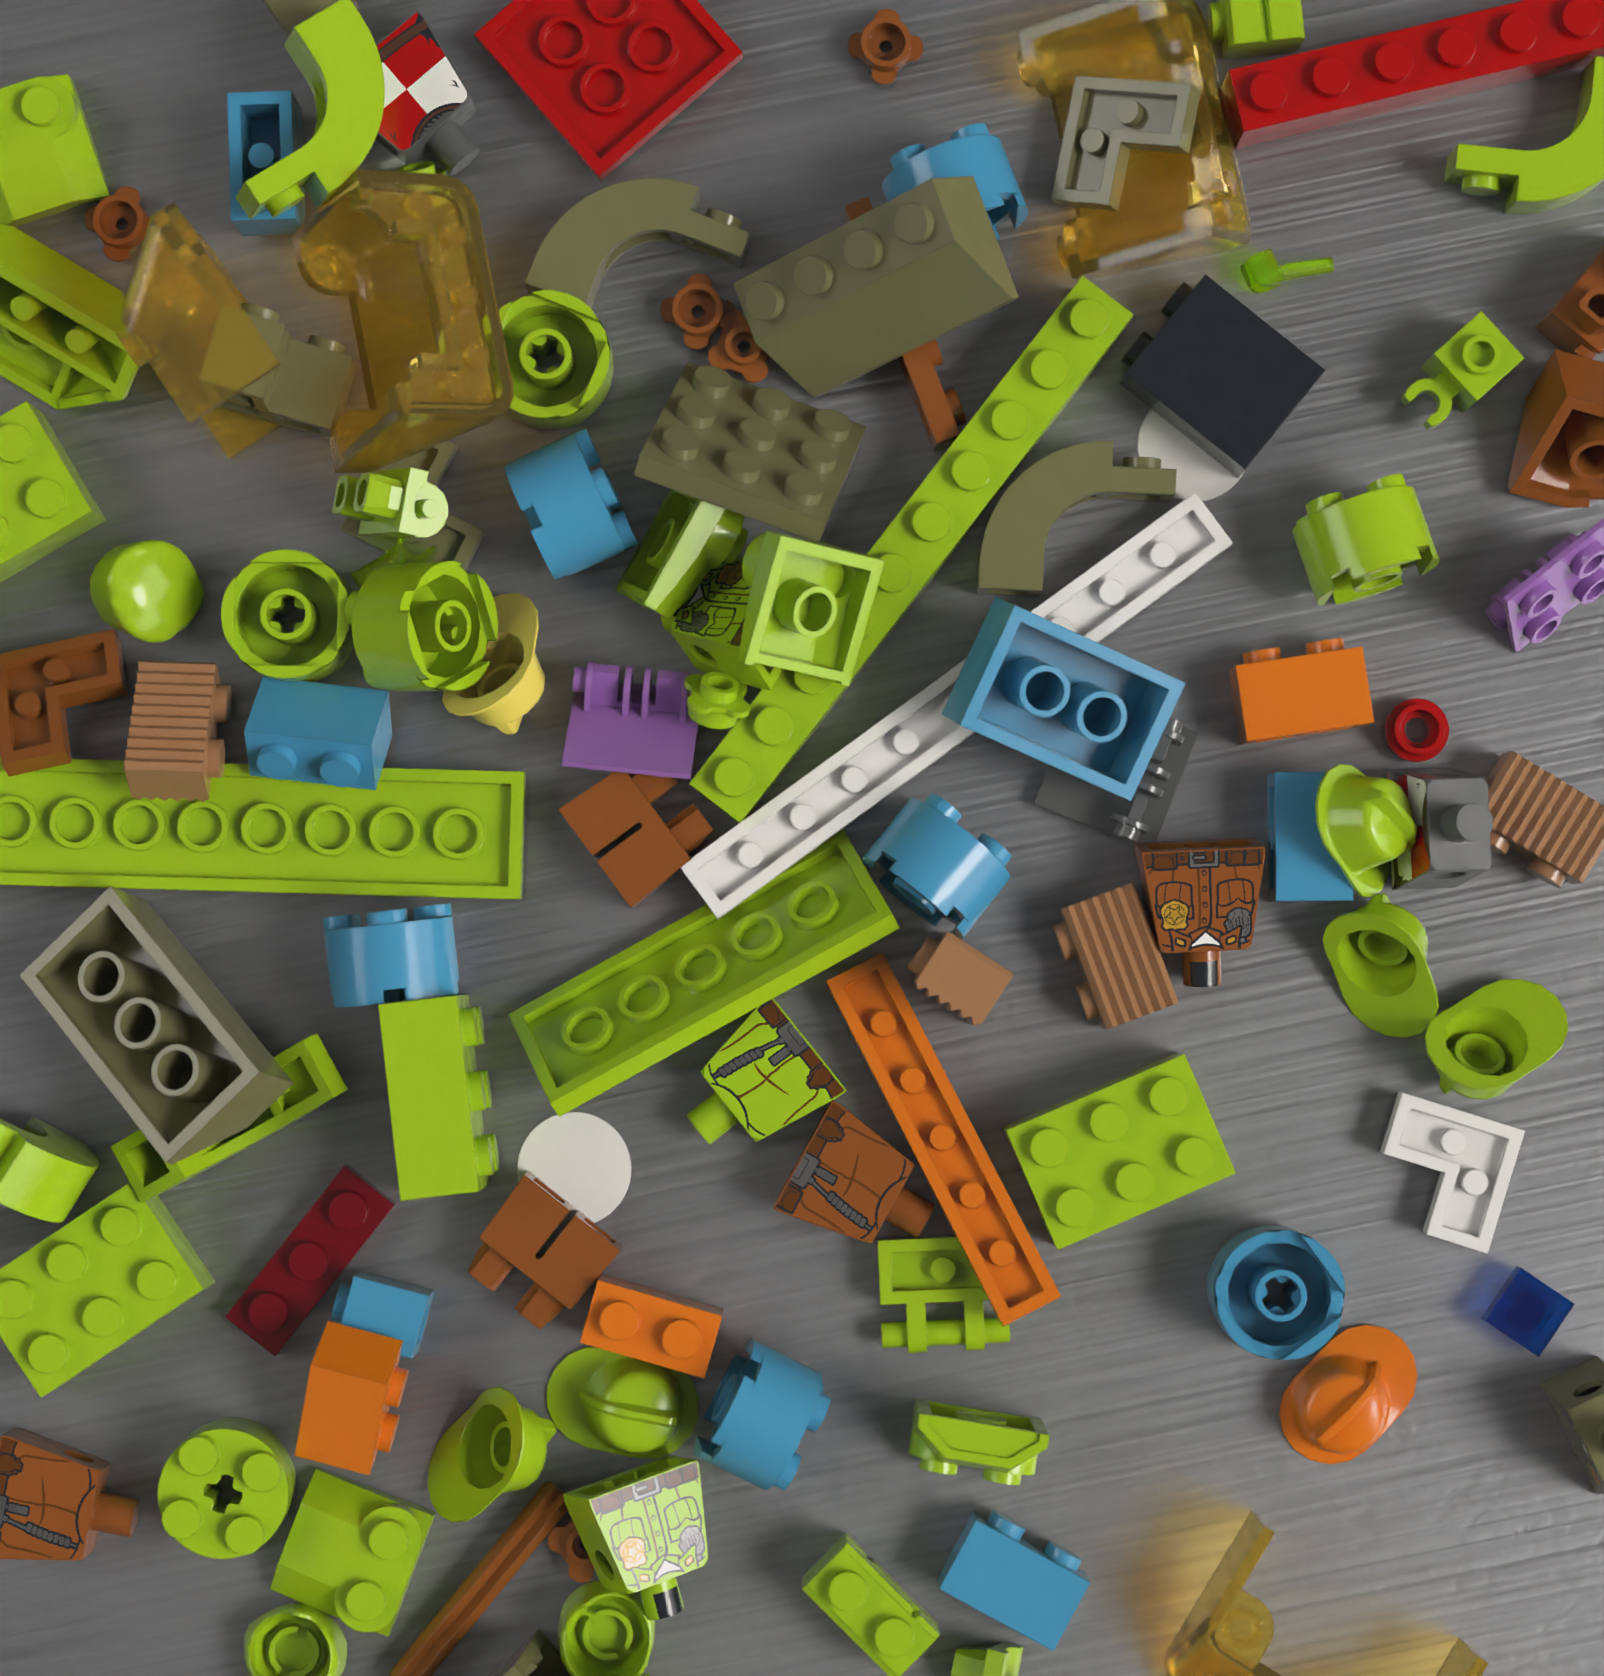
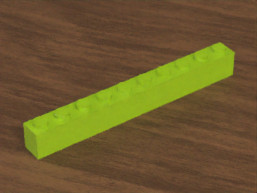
[689,275,1134,824]

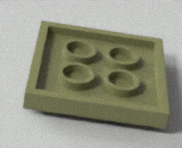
[634,361,866,543]

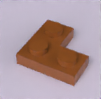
[0,629,128,777]

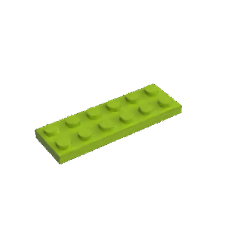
[508,829,900,1117]

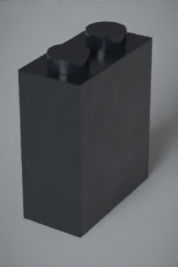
[1120,274,1325,478]

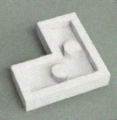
[1380,1092,1525,1254]

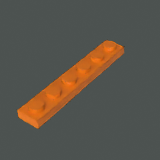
[826,952,1061,1327]

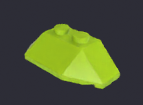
[0,224,148,410]

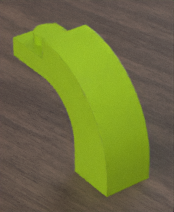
[235,0,385,219]
[1444,56,1604,215]
[110,1033,348,1204]
[0,1116,100,1223]

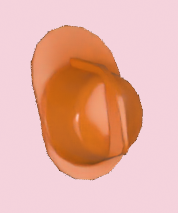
[1279,1324,1418,1464]

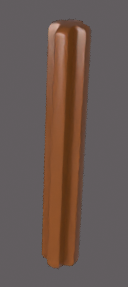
[389,1481,568,1676]

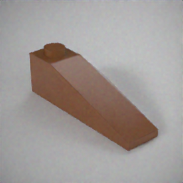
[1508,349,1604,508]

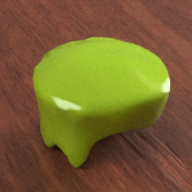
[90,540,204,643]
[557,1580,655,1676]
[244,1602,348,1676]

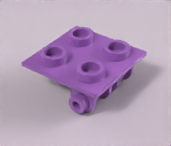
[1485,518,1604,653]
[562,661,698,779]

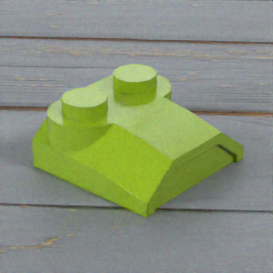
[0,74,111,227]
[615,489,748,619]
[738,530,885,686]
[908,1398,1050,1485]
[270,1467,436,1637]

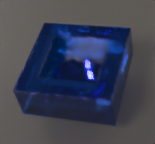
[1481,1266,1574,1357]

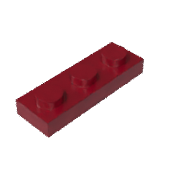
[225,1164,397,1356]

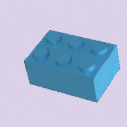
[942,596,1186,801]

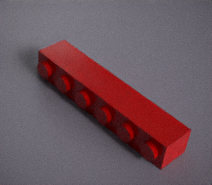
[1220,0,1604,149]

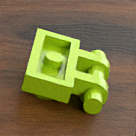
[877,1235,1010,1353]

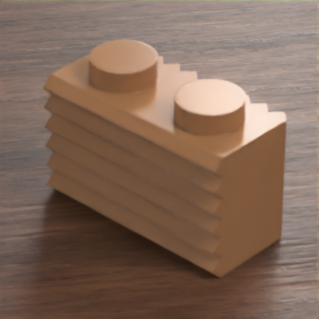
[124,660,232,802]
[1486,751,1604,888]
[1052,882,1179,1030]
[906,931,1014,1025]

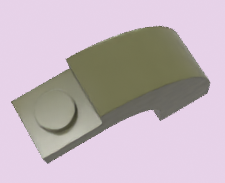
[525,178,751,308]
[975,441,1177,597]

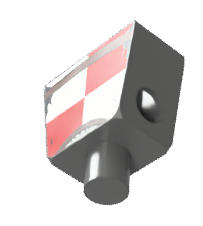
[375,10,480,175]
[1386,767,1493,890]

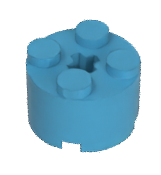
[882,123,1028,241]
[504,428,639,580]
[862,793,1012,939]
[322,903,460,1008]
[1207,1225,1345,1360]
[694,1338,831,1490]

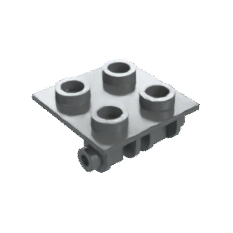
[1034,717,1198,844]

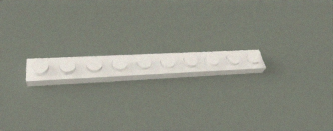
[681,492,1233,920]

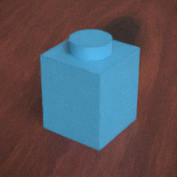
[331,1271,435,1359]

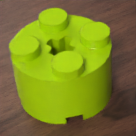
[481,290,614,430]
[1292,474,1440,606]
[221,549,354,682]
[345,561,498,692]
[158,1417,296,1559]

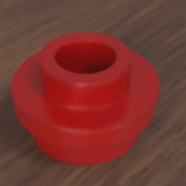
[1384,698,1449,762]

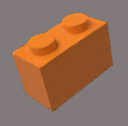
[1228,638,1374,745]
[580,1274,724,1379]
[295,1321,409,1475]

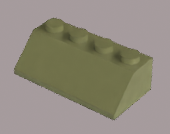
[733,176,1019,397]
[19,886,293,1164]

